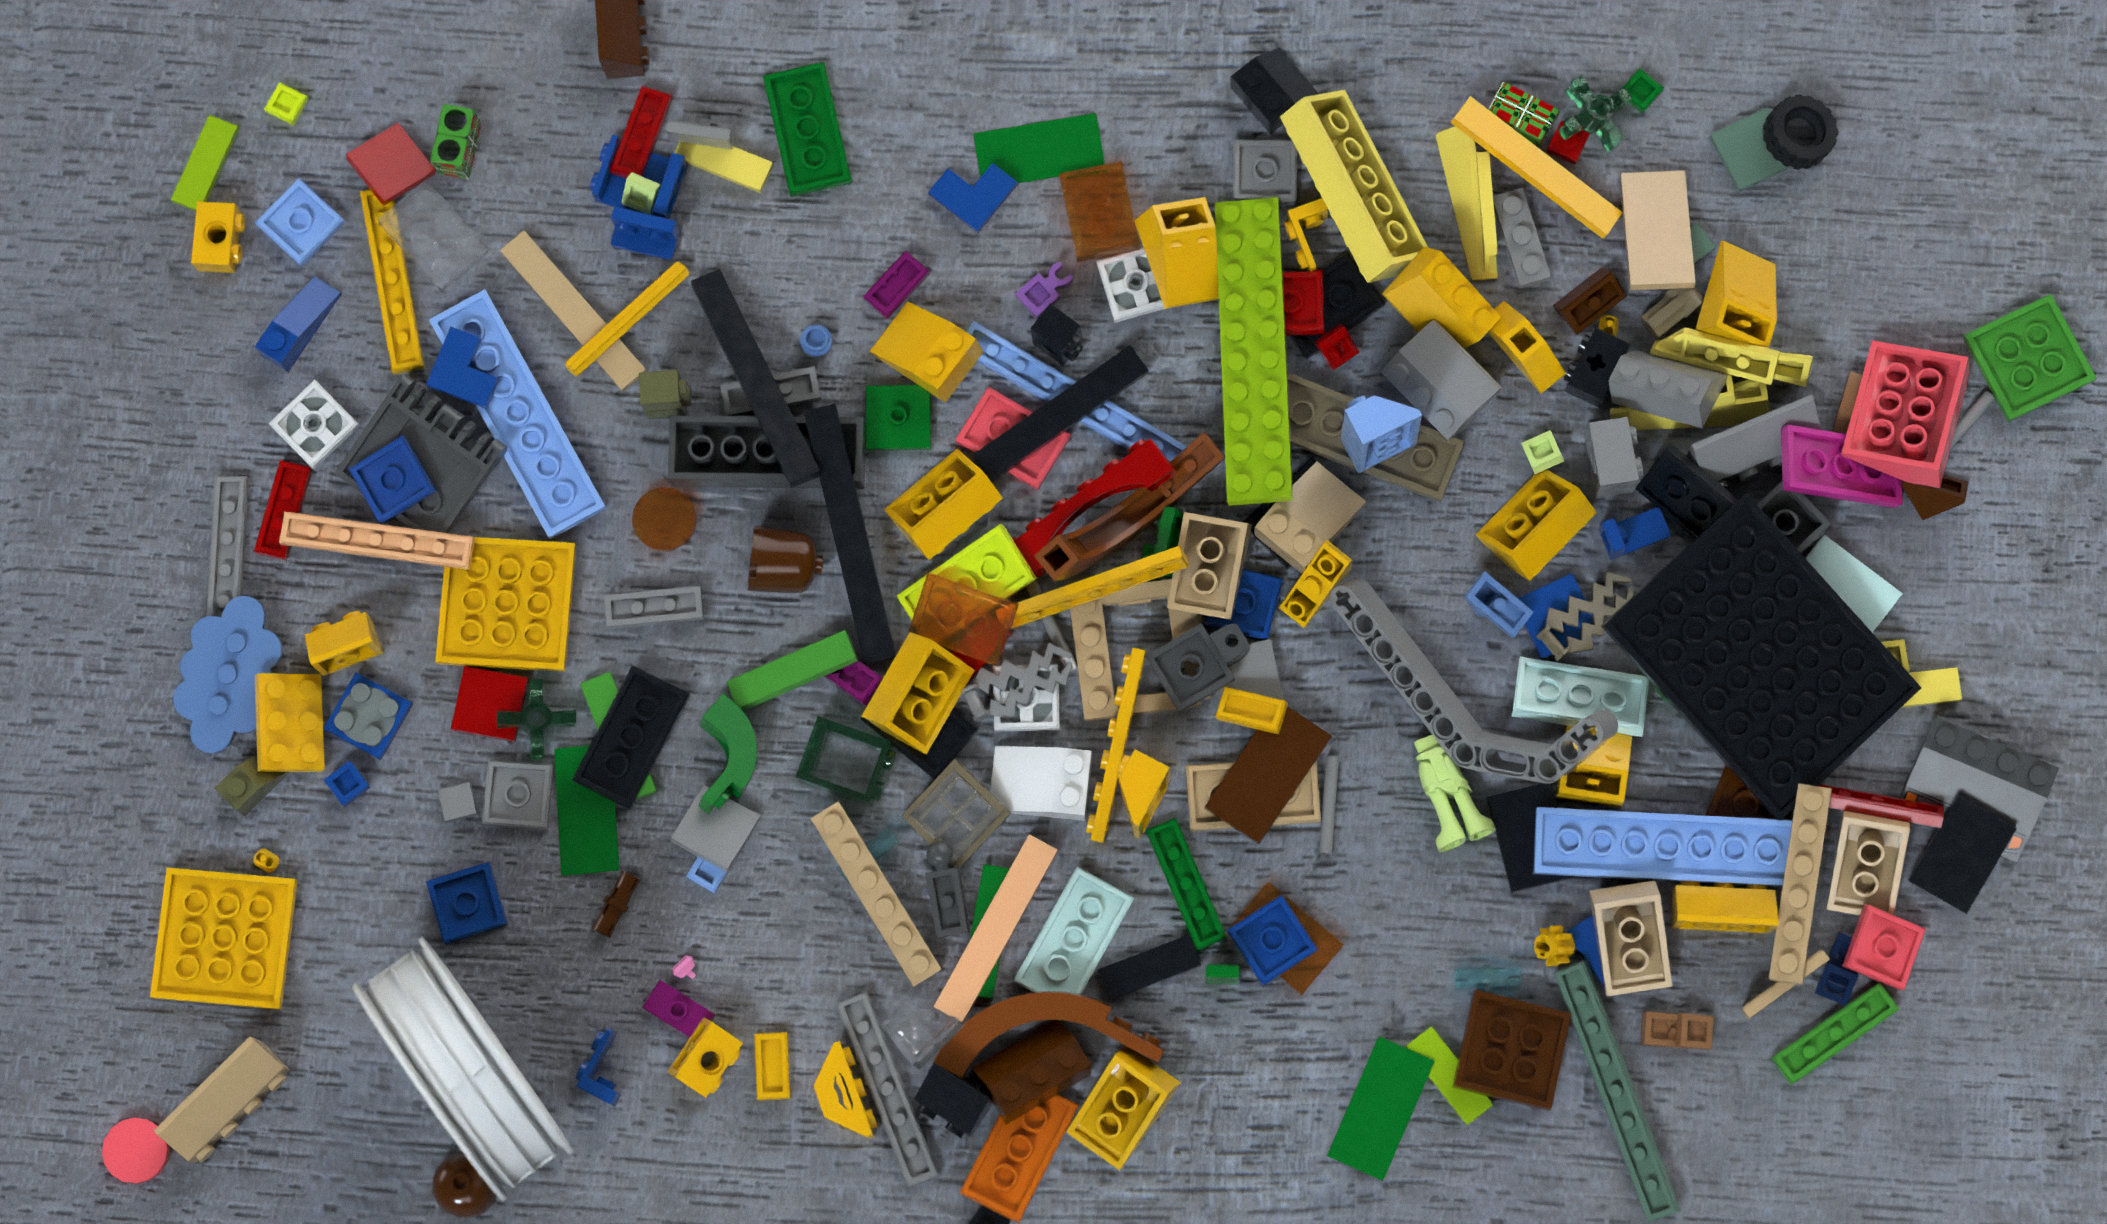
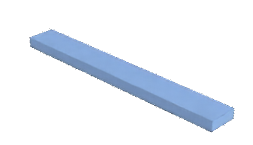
[967,321,1187,461]

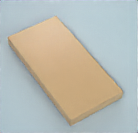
[1620,170,1695,290]
[1186,761,1321,832]

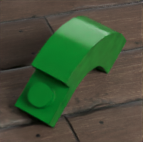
[699,694,757,814]

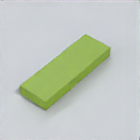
[170,115,240,212]
[1405,1026,1493,1126]

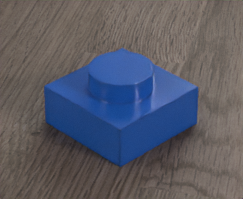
[324,760,371,807]

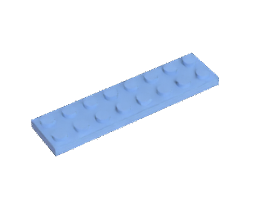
[429,289,607,540]
[1533,807,1793,887]

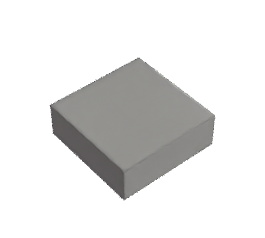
[438,782,478,823]

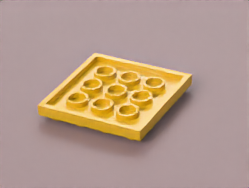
[435,537,577,672]
[150,867,298,1010]

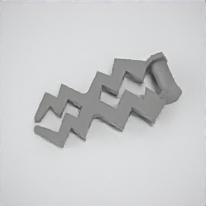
[961,643,1072,722]

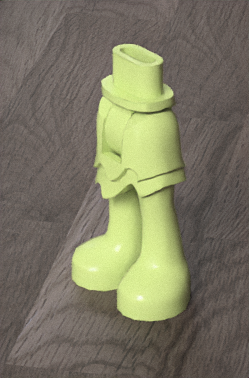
[1414,735,1496,852]

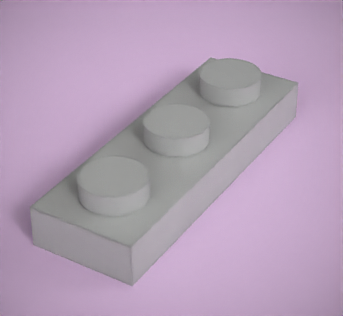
[1493,188,1551,289]
[720,366,821,416]
[604,586,704,629]

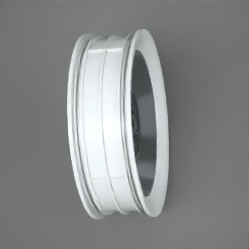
[352,936,573,1201]

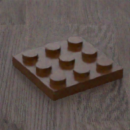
[1452,989,1571,1111]

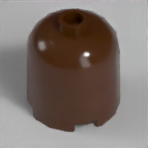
[748,526,823,593]

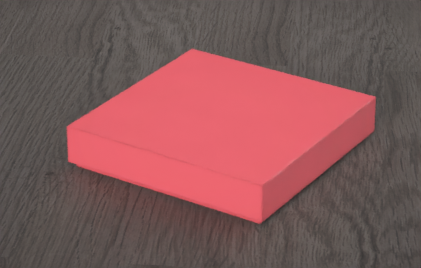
[1842,904,1926,991]

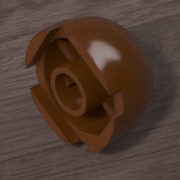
[432,1152,497,1218]

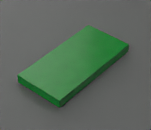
[763,62,852,197]

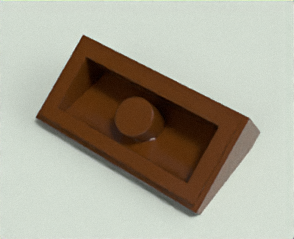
[1553,268,1627,335]

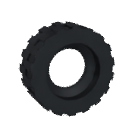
[1763,94,1838,170]

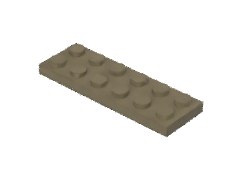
[1287,372,1465,503]

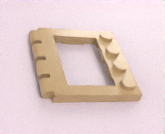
[1070,579,1213,721]

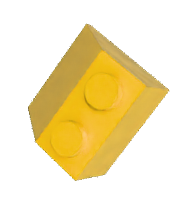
[305,611,384,676]

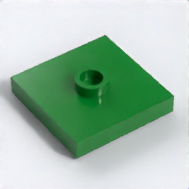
[866,385,931,451]

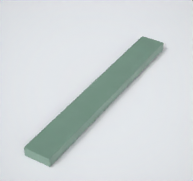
[1554,960,1681,1223]

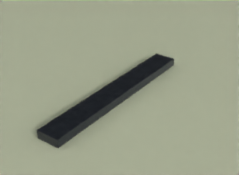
[690,269,821,488]
[803,403,896,664]

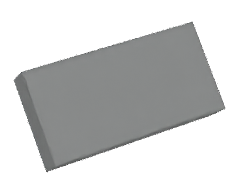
[666,120,734,149]

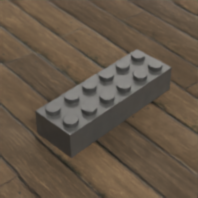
[668,416,866,489]

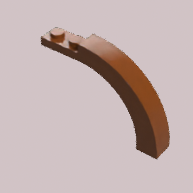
[1034,432,1225,581]
[933,991,1166,1078]

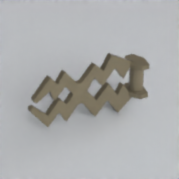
[1536,572,1634,662]

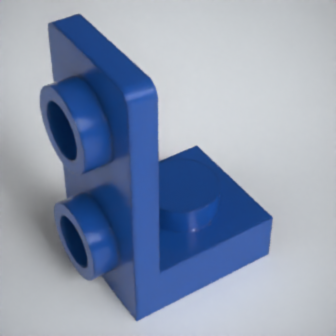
[1598,507,1671,560]
[575,1027,621,1107]

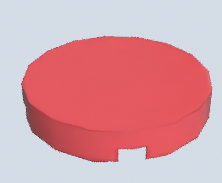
[102,1117,170,1184]

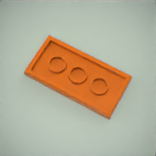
[960,1094,1079,1224]

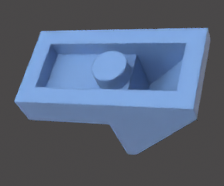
[1464,571,1534,638]

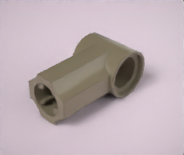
[1640,287,1704,340]

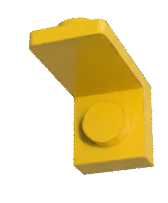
[1284,198,1328,271]

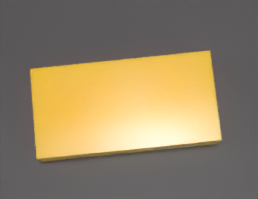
[1215,686,1288,735]
[754,1032,791,1101]

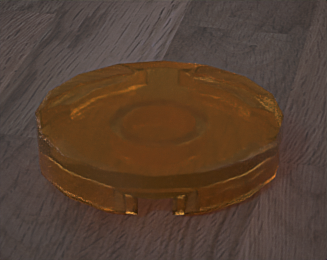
[632,487,697,552]

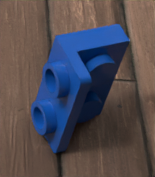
[611,206,680,260]

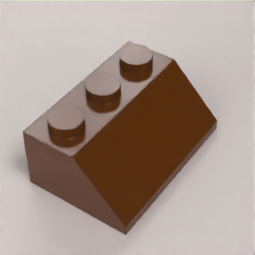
[595,0,649,79]
[972,1020,1091,1125]

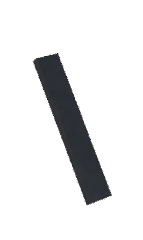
[972,345,1149,482]

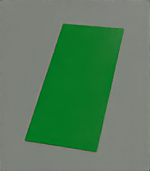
[973,113,1106,183]
[554,745,619,876]
[1327,1036,1435,1181]

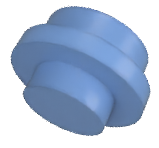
[800,325,833,357]

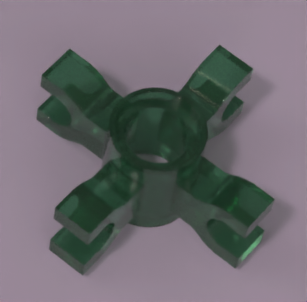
[1558,75,1632,153]
[496,679,576,760]

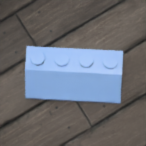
[1341,395,1422,474]

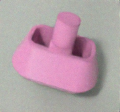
[672,955,696,979]

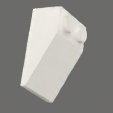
[988,746,1092,821]

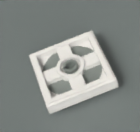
[1096,247,1165,323]
[268,380,360,470]
[993,664,1060,732]

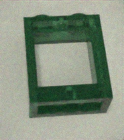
[795,716,896,807]

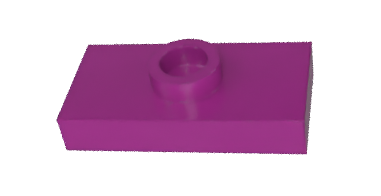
[863,251,930,320]
[823,660,883,707]
[642,980,716,1038]

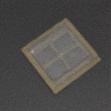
[902,759,1011,868]

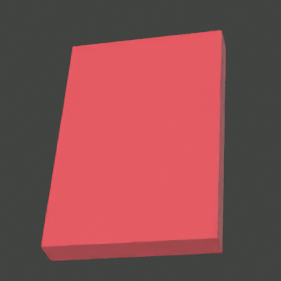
[955,386,1071,491]

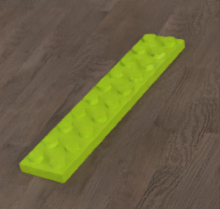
[1215,197,1293,506]

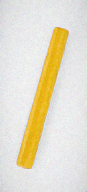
[565,261,689,376]

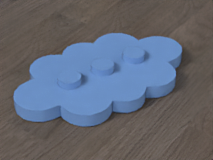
[173,596,283,753]

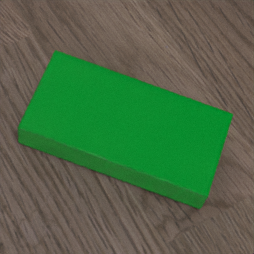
[1206,964,1239,985]

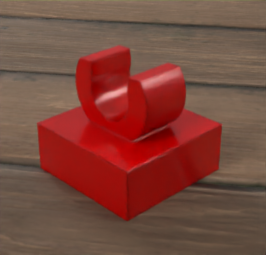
[1314,324,1360,370]

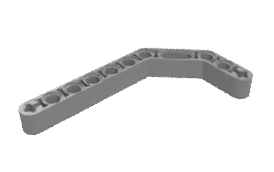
[1330,577,1618,784]

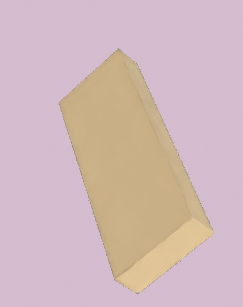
[1742,950,1830,1020]

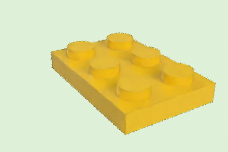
[255,673,325,772]

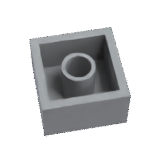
[1584,417,1643,500]

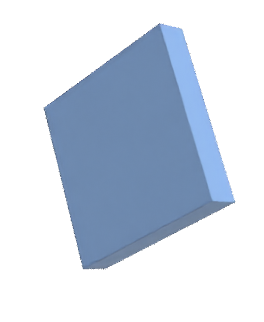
[255,178,345,267]

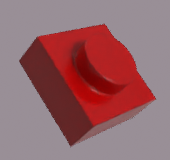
[1547,121,1590,165]

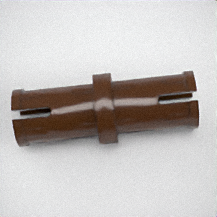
[591,870,641,938]

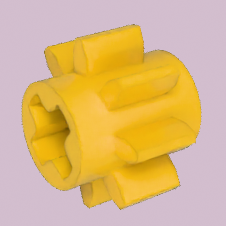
[1534,925,1575,967]

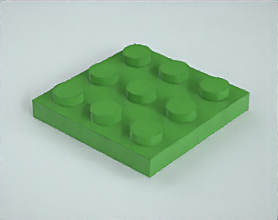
[1963,294,2097,423]

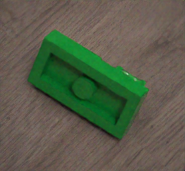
[1141,507,1184,578]

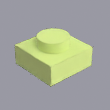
[621,172,660,215]
[1521,430,1564,474]

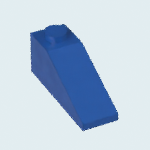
[254,276,342,372]

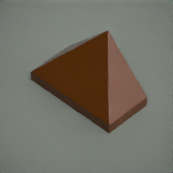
[1901,475,1968,520]

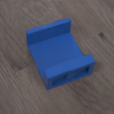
[590,135,688,219]

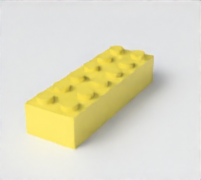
[1280,90,1428,283]

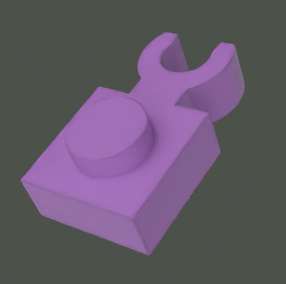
[1015,262,1073,319]

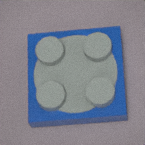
[323,672,413,760]

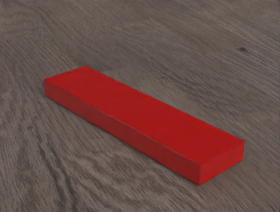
[1818,784,1944,828]

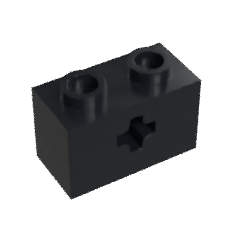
[1030,303,1083,366]
[1563,328,1630,408]

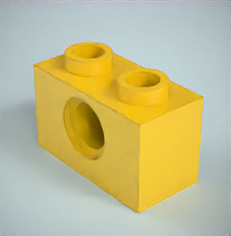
[191,201,245,273]
[667,1017,743,1098]

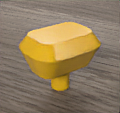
[1599,315,1619,337]
[253,848,280,873]

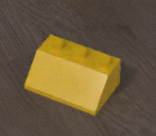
[1382,247,1501,349]
[884,449,1003,560]
[1475,469,1597,581]
[862,632,975,755]
[1117,749,1171,839]
[1671,881,1779,934]

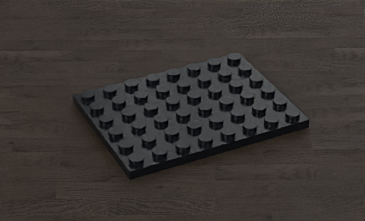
[1601,493,1922,821]

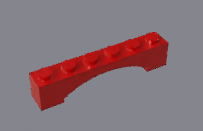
[1012,438,1178,590]

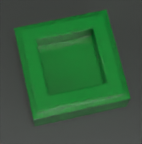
[1618,68,1664,114]

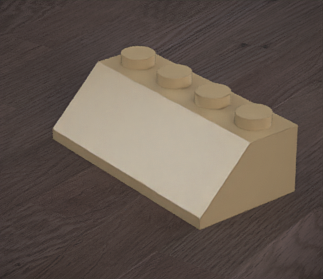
[154,1036,290,1164]

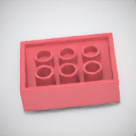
[1841,340,1970,488]

